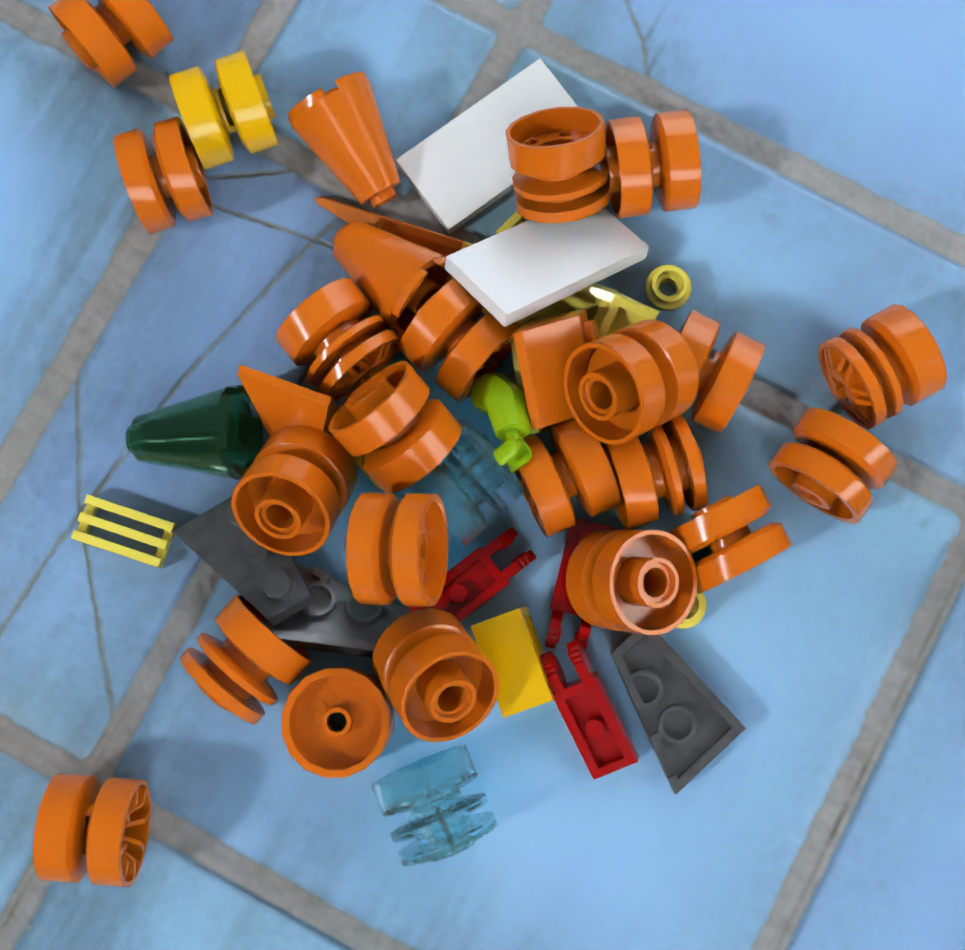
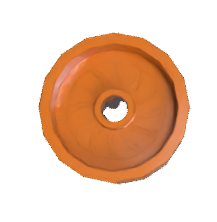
[113,116,214,234]
[768,407,897,524]
[669,484,793,594]
[346,493,449,607]
[281,667,395,778]

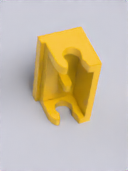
[471,606,554,718]

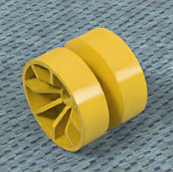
[169,50,279,170]

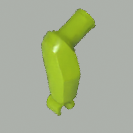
[471,372,532,473]

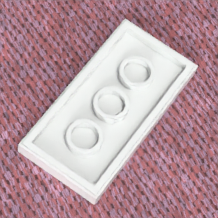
[396,59,578,234]
[445,208,649,327]

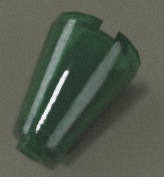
[125,385,263,480]

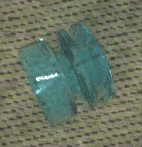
[409,419,526,547]
[371,744,498,866]

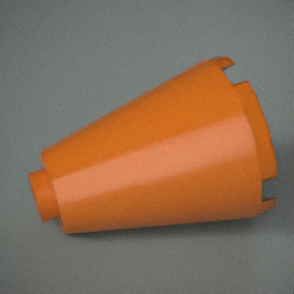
[288,72,401,209]
[333,221,453,338]

